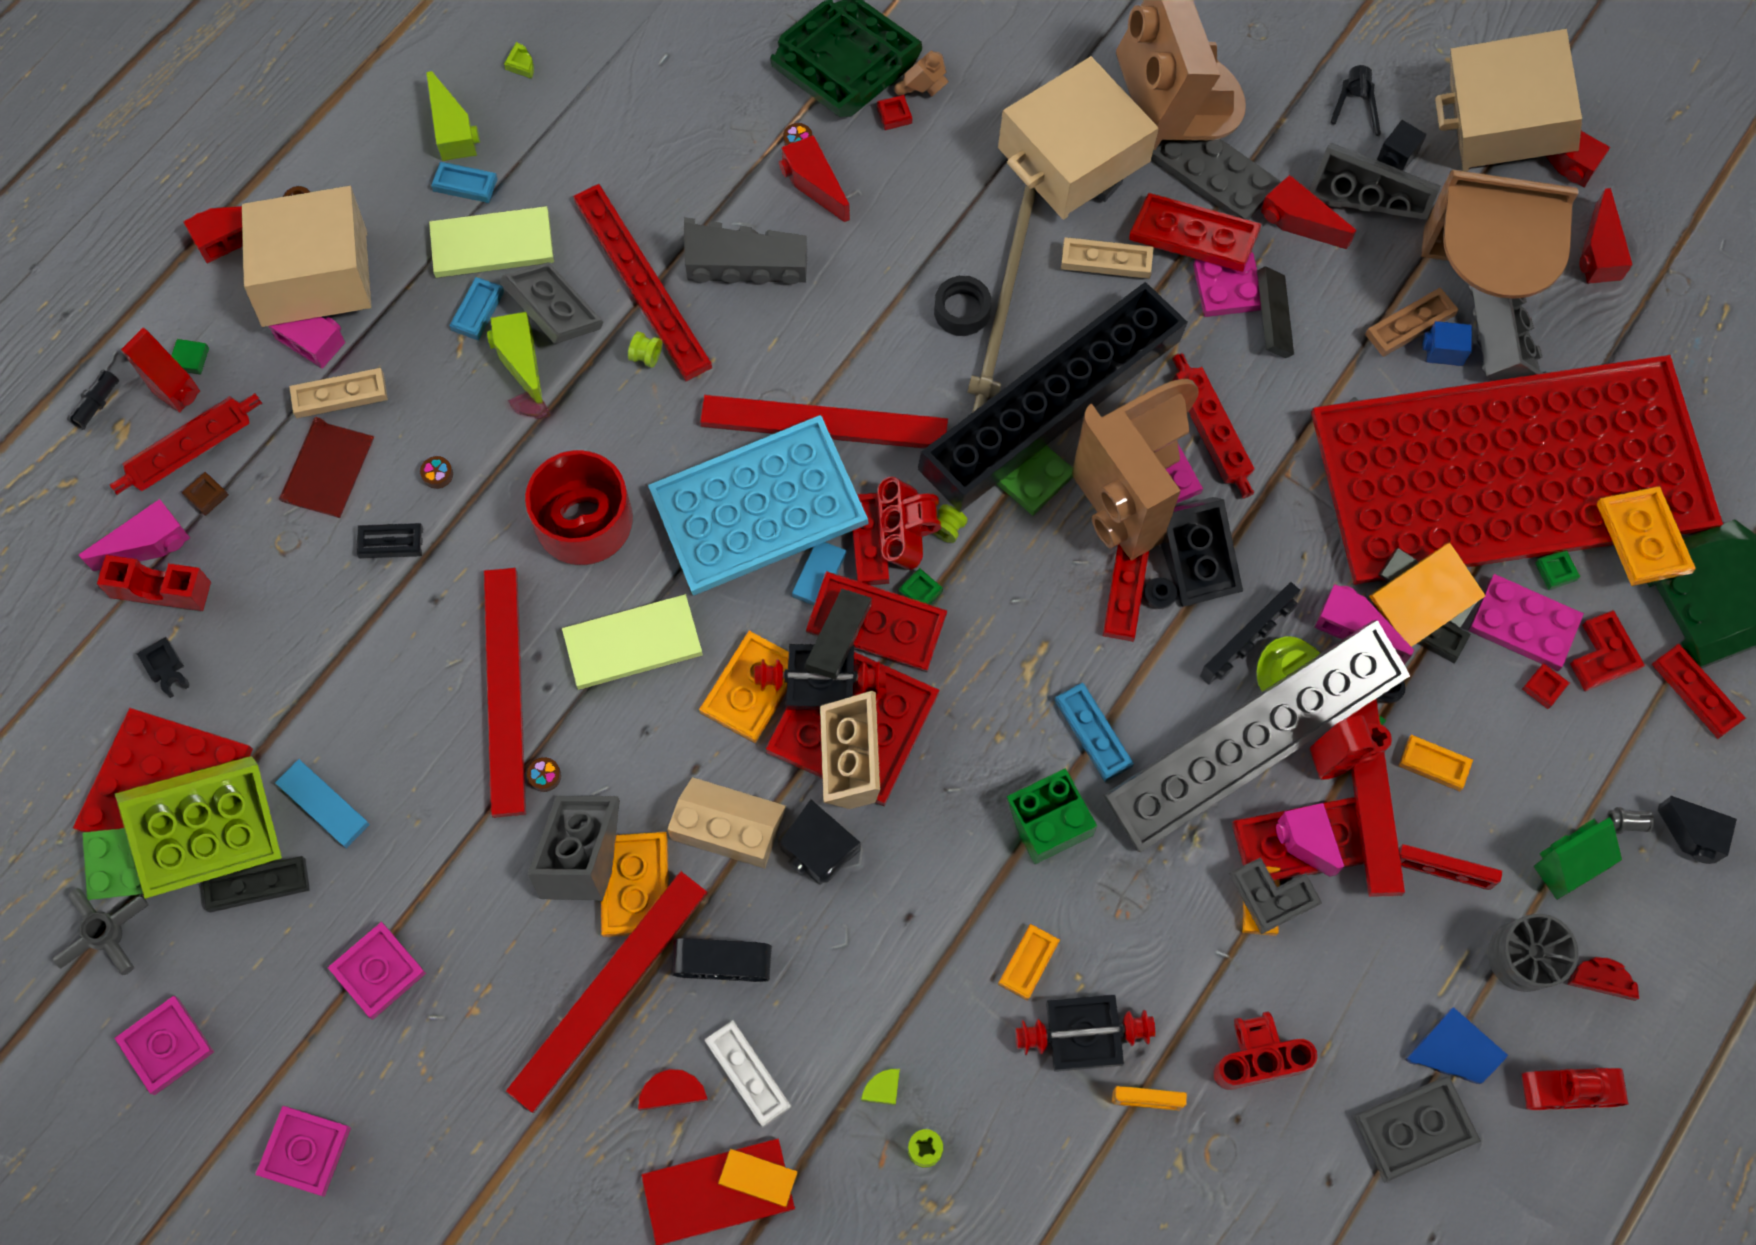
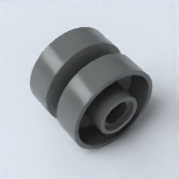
[1488,914,1578,992]

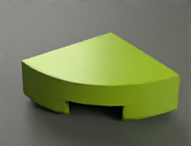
[504,42,534,79]
[861,1069,900,1106]

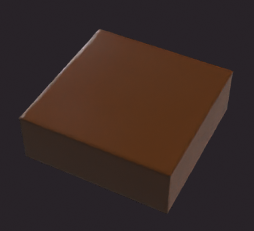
[182,472,229,516]

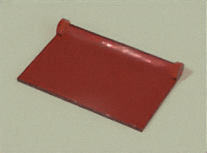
[279,417,374,518]

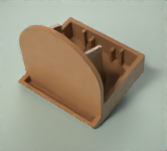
[1116,0,1246,150]
[1421,170,1578,299]
[1072,379,1199,560]

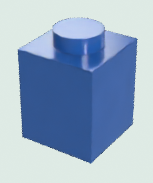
[1422,321,1472,366]

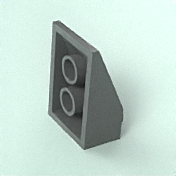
[528,796,620,901]

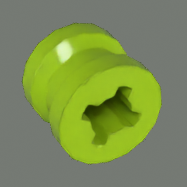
[628,331,662,368]
[933,504,968,543]
[908,1129,943,1168]

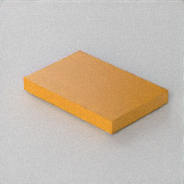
[1597,486,1696,586]
[1369,543,1485,647]
[699,631,789,743]
[601,832,669,937]

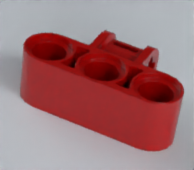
[877,476,941,570]
[1309,716,1392,780]
[1213,1011,1318,1090]
[1521,1068,1629,1110]

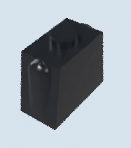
[778,799,861,885]

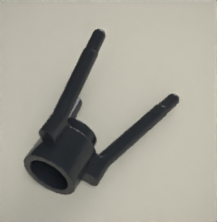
[1331,65,1381,136]

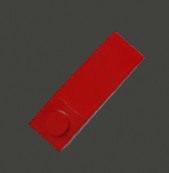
[1546,131,1611,187]
[779,135,850,222]
[1261,175,1356,249]
[1579,188,1633,284]
[183,206,243,264]
[121,327,200,413]

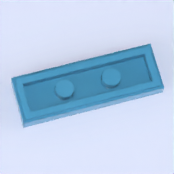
[1055,683,1134,782]
[275,759,370,849]

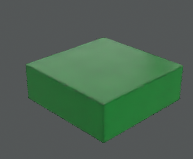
[171,339,209,375]
[1535,551,1580,591]
[898,568,943,605]

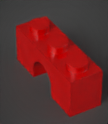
[97,555,211,611]

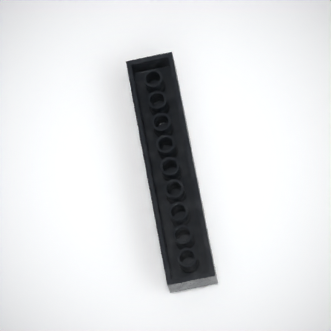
[918,282,1188,513]

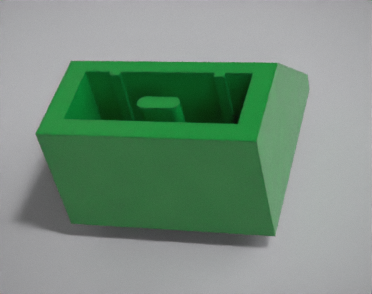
[1006,768,1097,864]
[1533,817,1622,900]

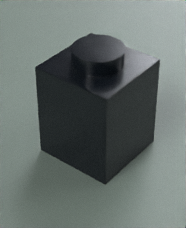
[1377,120,1427,171]

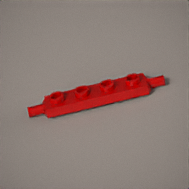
[1172,353,1255,499]
[109,393,263,495]

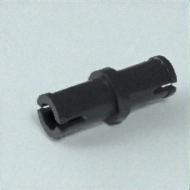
[67,369,119,430]

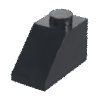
[1658,796,1737,864]

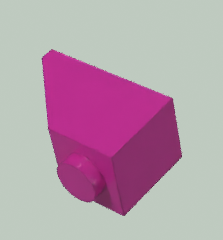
[268,317,345,369]
[1276,803,1344,877]

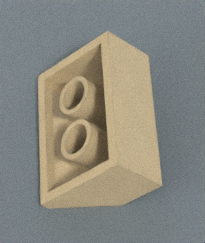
[820,691,880,809]
[667,777,786,869]

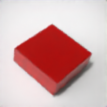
[877,95,912,130]
[1522,663,1570,709]

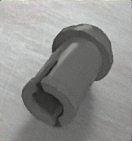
[1606,807,1654,834]

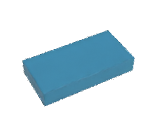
[431,162,498,203]
[449,277,504,341]
[792,542,846,605]

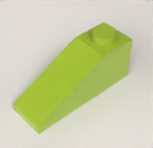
[426,71,480,161]
[487,312,543,405]

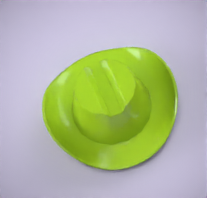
[1256,636,1321,692]

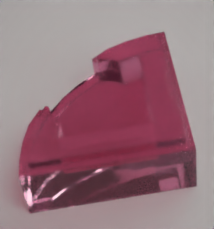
[508,391,551,419]

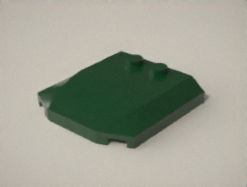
[770,0,922,117]
[1647,519,1756,668]

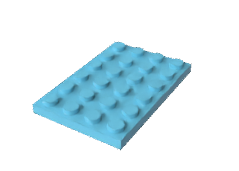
[648,415,869,596]

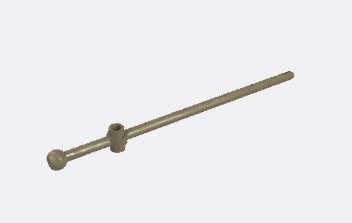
[967,185,1036,412]

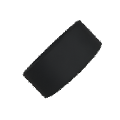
[934,275,991,336]

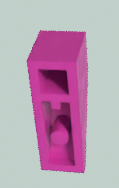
[79,499,190,571]
[1314,584,1414,665]

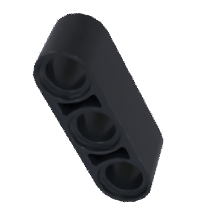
[671,938,772,982]

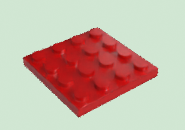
[766,652,940,807]
[73,708,253,833]

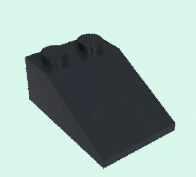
[1160,497,1243,607]

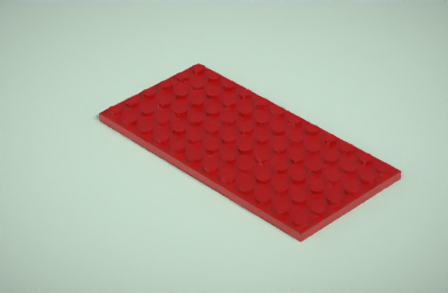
[1311,355,1723,585]

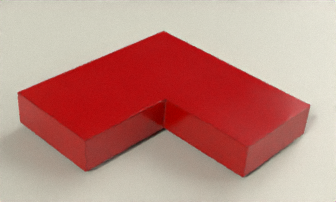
[1570,610,1645,692]

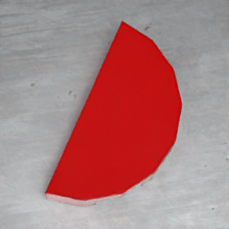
[1567,957,1639,1001]
[638,1069,708,1111]

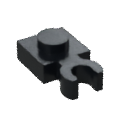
[137,637,189,698]

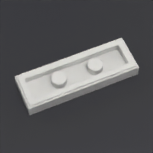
[705,1020,792,1128]

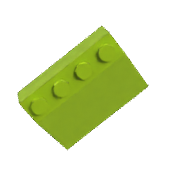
[115,756,282,899]

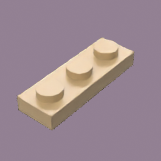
[1061,237,1153,279]
[289,368,388,419]

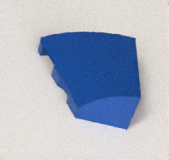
[1406,1007,1508,1084]

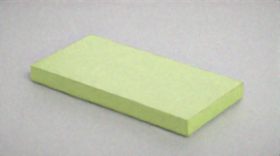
[429,206,554,278]
[562,594,703,690]

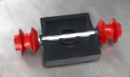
[755,644,886,711]
[1015,995,1156,1072]

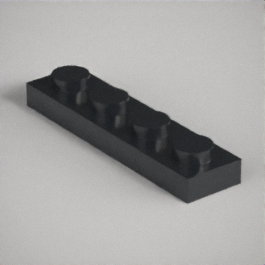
[1200,582,1300,684]

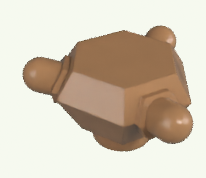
[894,51,949,97]

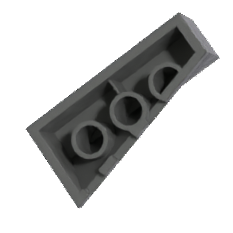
[1309,143,1441,219]
[684,217,807,284]
[1469,285,1547,381]

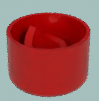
[525,450,633,565]

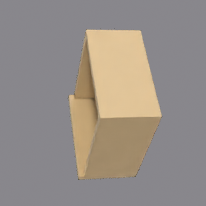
[1435,29,1582,171]
[998,56,1159,220]
[242,186,372,327]

